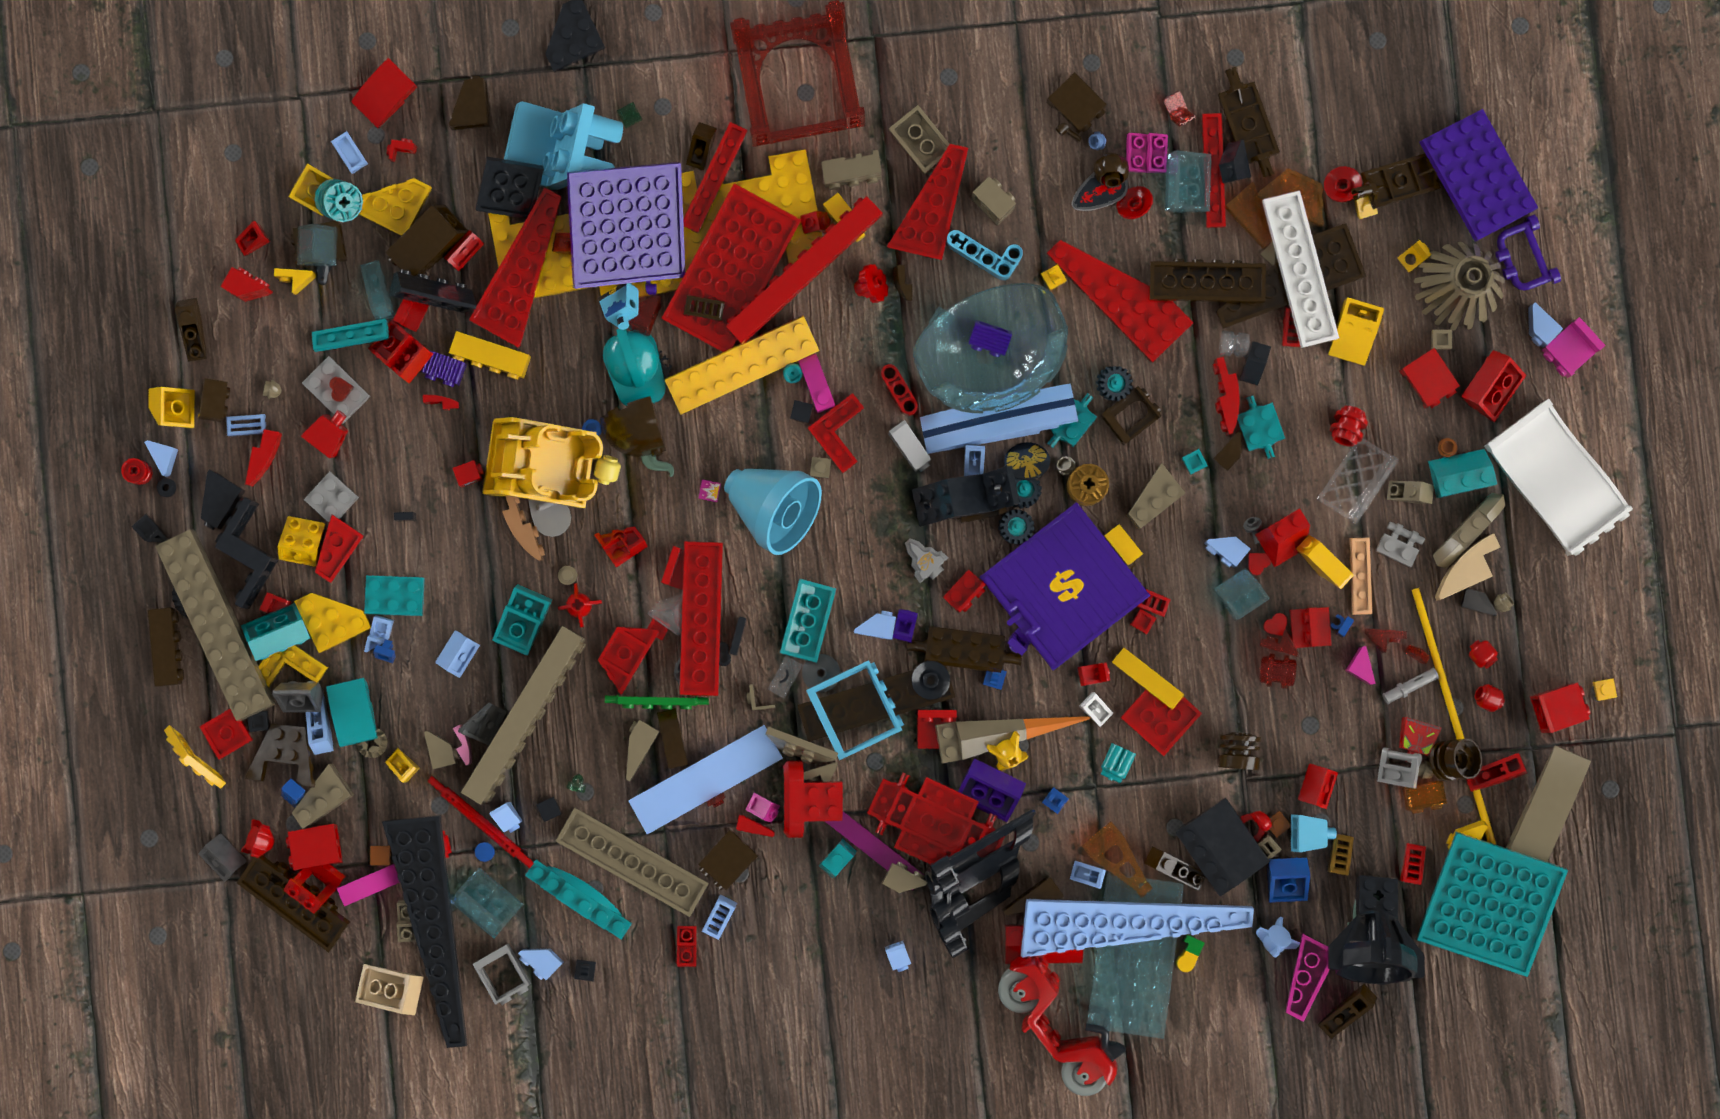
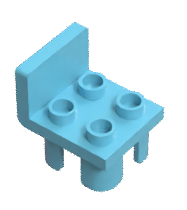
[504,101,623,190]

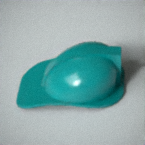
[603,329,666,406]

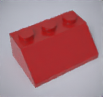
[1461,350,1526,422]

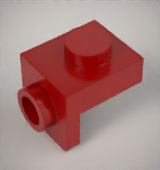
[386,138,417,162]
[800,211,831,234]
[1077,662,1110,686]

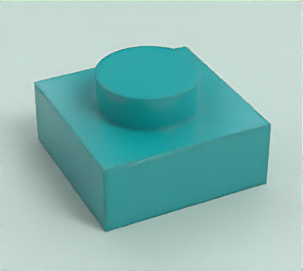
[1182,449,1208,475]

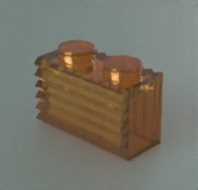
[1402,780,1447,814]

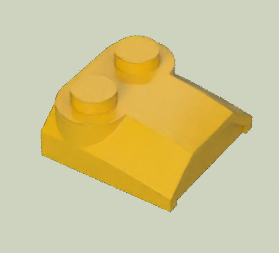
[288,164,333,216]

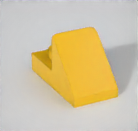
[274,268,316,295]

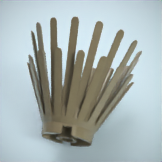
[1414,242,1505,330]

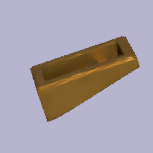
[1328,834,1354,876]

